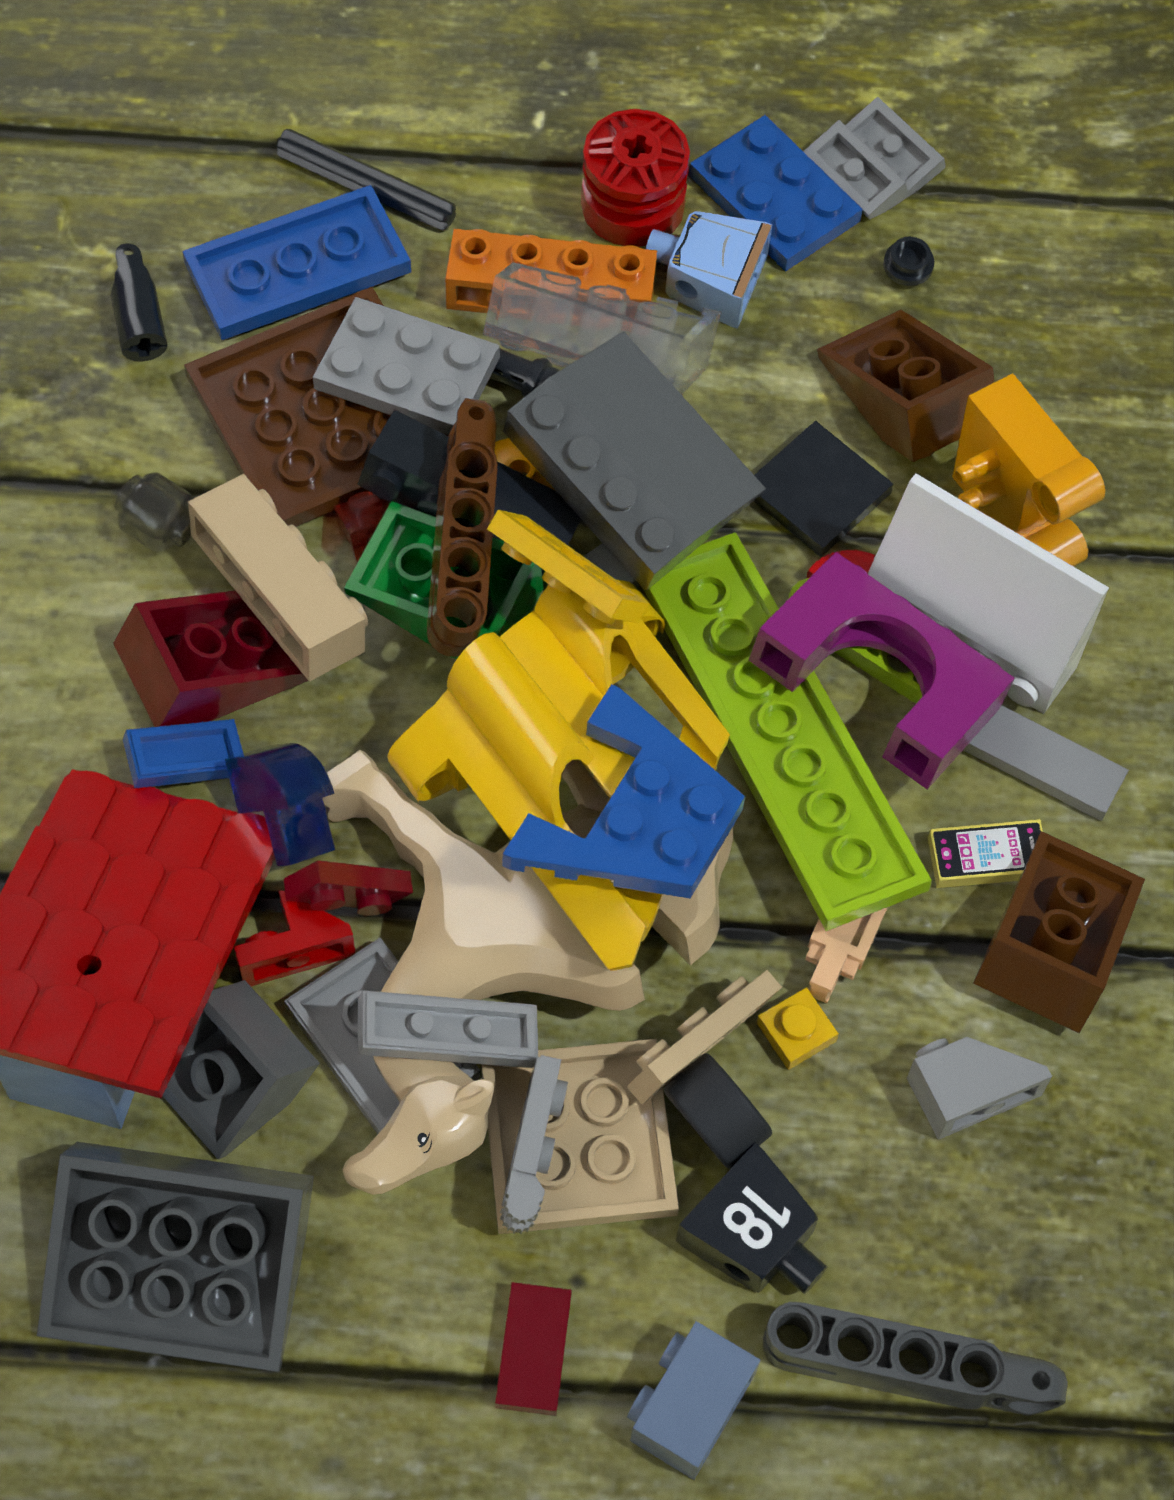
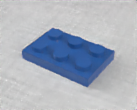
[689,115,863,272]

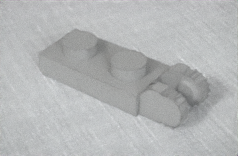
[500,1055,568,1234]

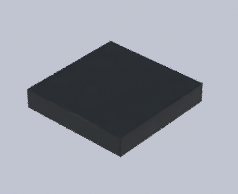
[754,420,894,557]

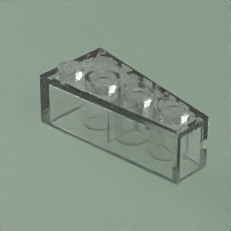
[483,262,721,395]

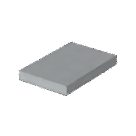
[284,938,481,1134]

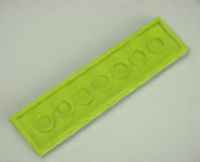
[643,532,932,931]

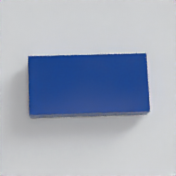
[123,719,247,788]

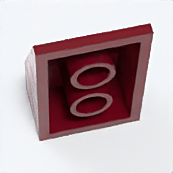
[113,590,308,727]

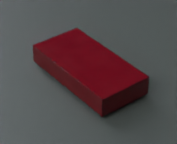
[495,1282,572,1416]

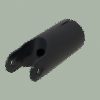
[110,243,168,361]

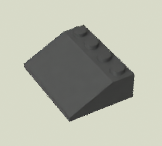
[503,331,766,591]
[37,1141,314,1372]

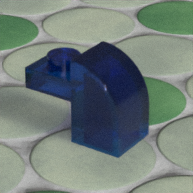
[225,743,335,866]

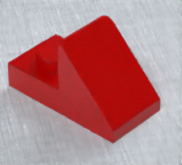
[234,890,356,986]

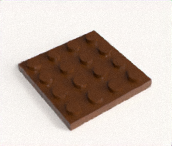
[184,287,449,527]

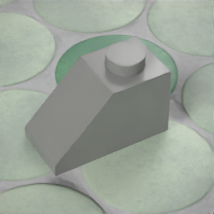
[907,1037,1052,1140]

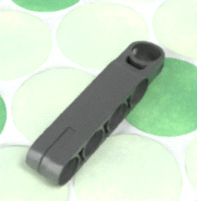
[763,1302,1068,1416]

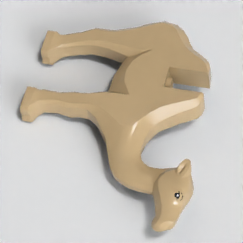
[313,750,733,1195]

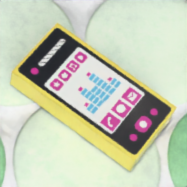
[927,819,1043,888]

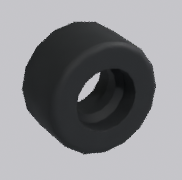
[664,1053,773,1169]

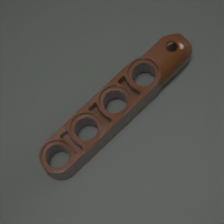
[427,398,498,657]

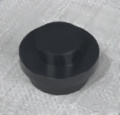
[883,236,935,286]

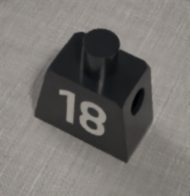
[676,1143,828,1294]

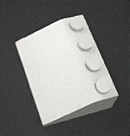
[868,473,1109,714]

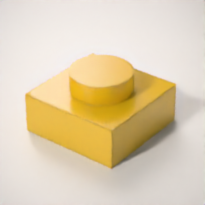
[756,987,839,1070]

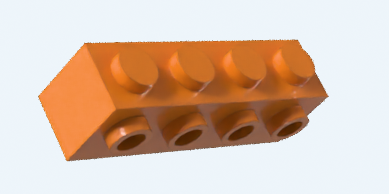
[445,229,657,331]

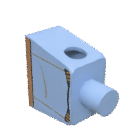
[646,211,772,329]

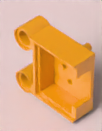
[952,373,1106,567]

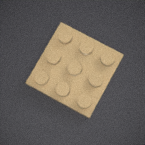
[481,1039,679,1234]

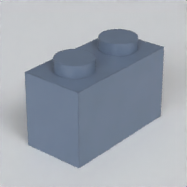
[627,1321,760,1480]

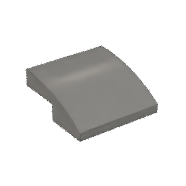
[803,97,946,219]

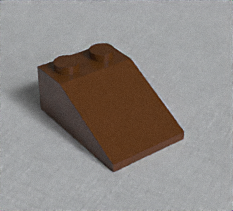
[817,309,994,462]
[973,831,1145,1034]

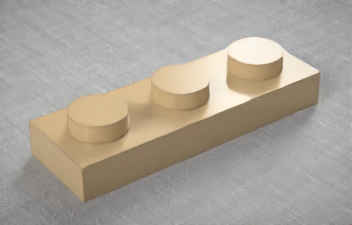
[627,970,782,1104]

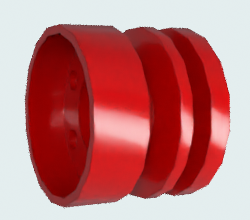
[581,109,690,247]

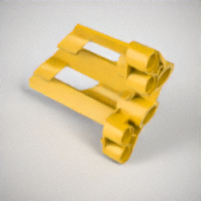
[387,580,730,971]

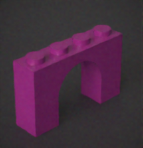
[749,552,1015,790]

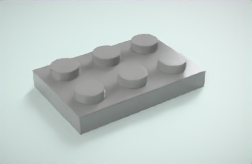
[313,297,500,435]

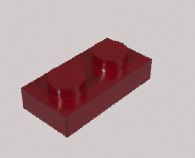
[284,860,413,916]

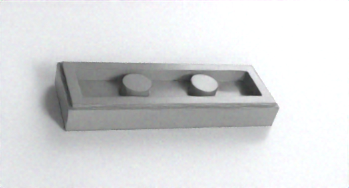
[963,705,1129,821]
[358,990,538,1068]

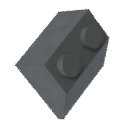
[163,980,320,1159]

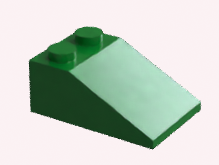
[344,501,543,660]

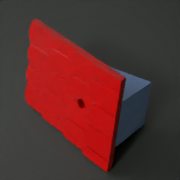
[0,769,287,1129]

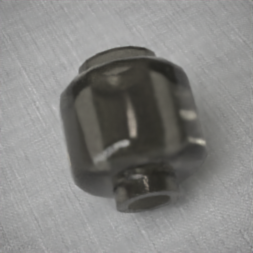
[114,472,194,553]

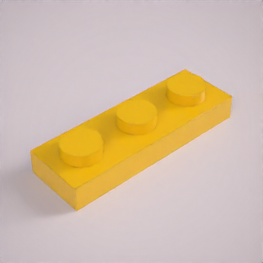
[487,510,649,625]

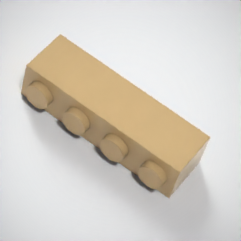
[188,474,368,682]

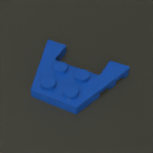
[502,684,745,899]

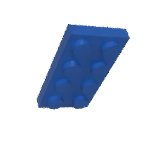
[182,185,411,340]

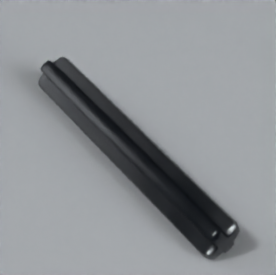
[276,129,456,231]

